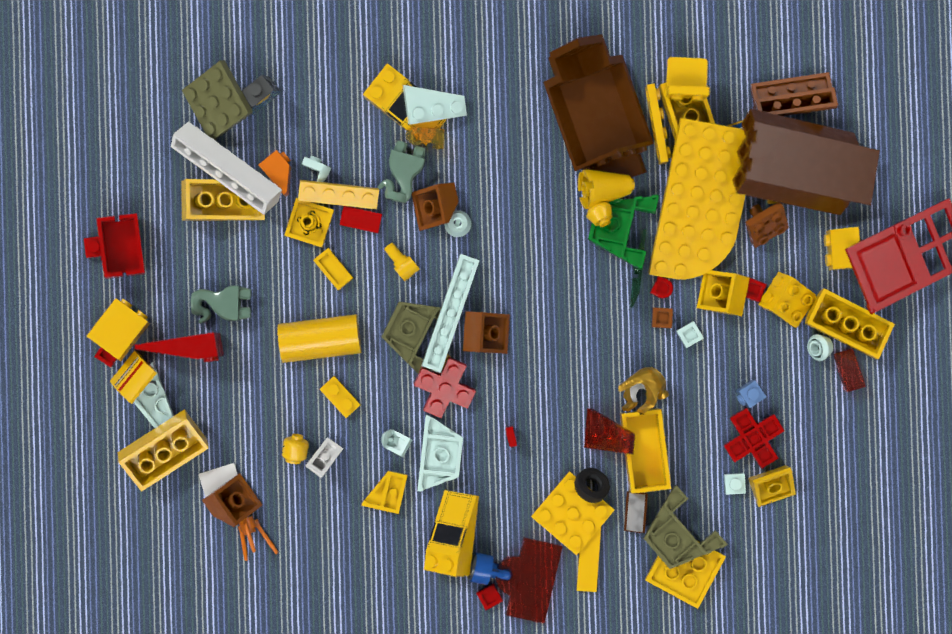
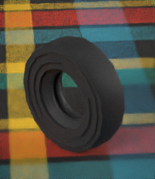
[574,468,610,503]

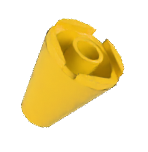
[578,169,635,209]

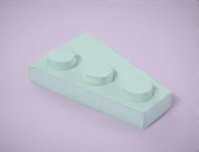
[403,85,467,125]

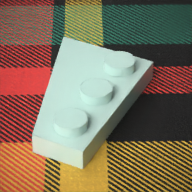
[134,362,174,428]

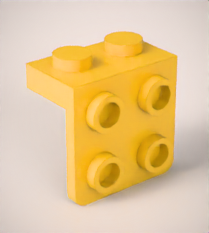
[666,57,709,102]
[758,271,816,328]

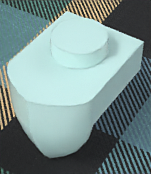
[302,156,331,182]
[381,429,412,457]

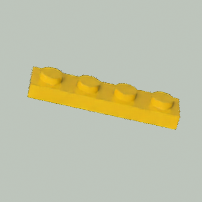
[645,83,671,165]
[298,180,379,209]

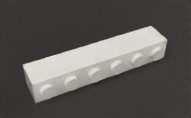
[171,122,282,215]

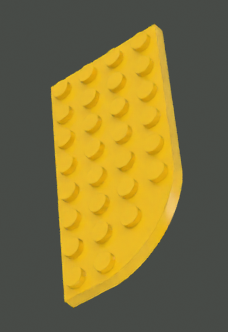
[648,118,746,280]

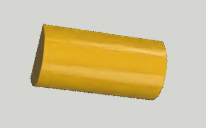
[805,288,895,360]
[277,314,362,363]

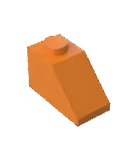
[259,150,291,197]

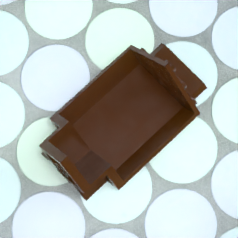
[543,34,654,178]

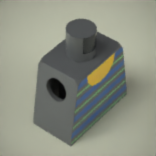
[242,75,282,115]

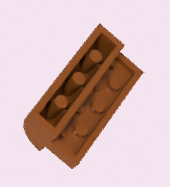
[750,72,838,116]

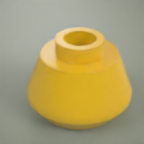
[586,202,612,227]

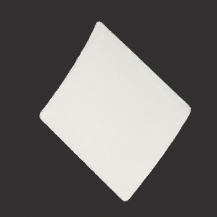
[199,463,238,497]

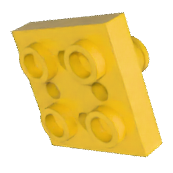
[284,198,334,248]

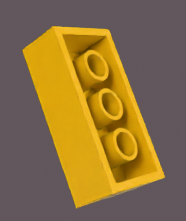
[658,83,715,140]
[117,409,209,492]

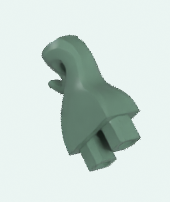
[377,141,426,204]
[191,285,252,324]

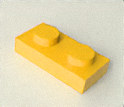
[320,376,361,418]

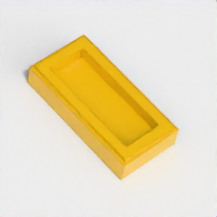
[313,248,353,291]

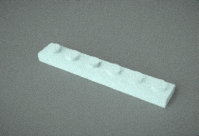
[421,254,479,373]

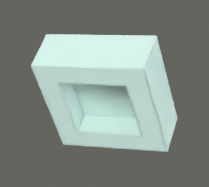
[676,321,703,348]
[724,473,746,495]

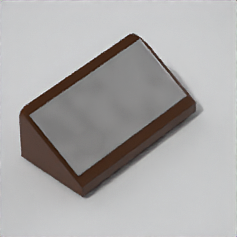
[624,491,648,533]

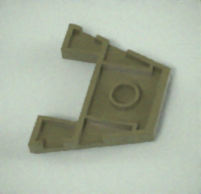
[381,301,441,373]
[643,485,728,569]

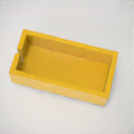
[620,408,671,494]

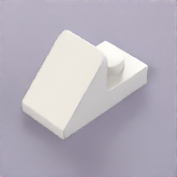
[306,437,343,478]

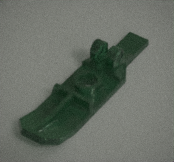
[629,229,646,308]

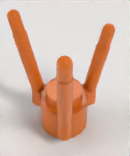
[238,516,278,561]

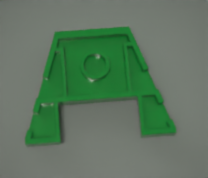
[588,195,660,270]

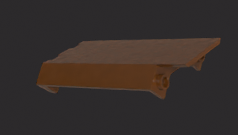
[732,109,880,215]

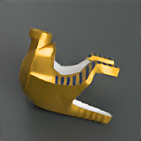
[618,367,669,413]

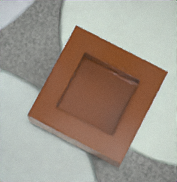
[651,307,673,328]

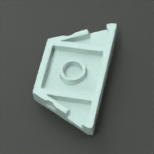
[417,415,463,491]

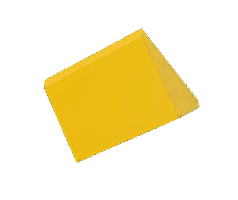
[748,465,796,507]

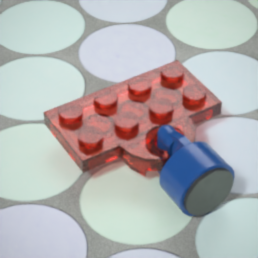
[468,537,563,624]

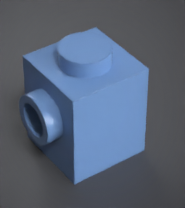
[736,380,766,408]

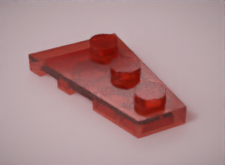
[584,408,635,454]

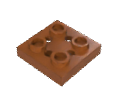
[745,202,789,248]

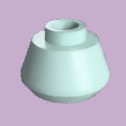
[444,210,471,237]
[807,334,833,361]

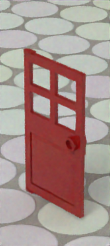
[845,198,952,315]

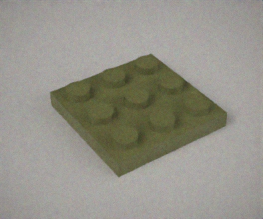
[182,60,253,140]

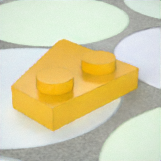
[361,470,408,514]

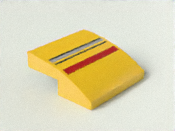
[110,350,157,404]

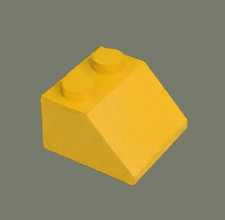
[824,227,860,270]
[697,270,750,316]

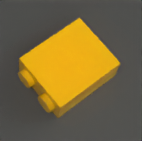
[87,298,150,361]

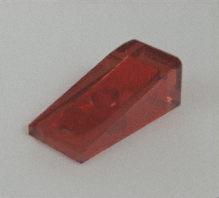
[833,348,866,392]

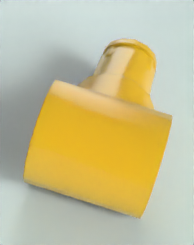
[384,242,420,281]

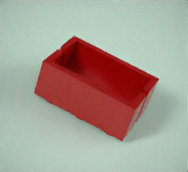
[96,213,146,279]

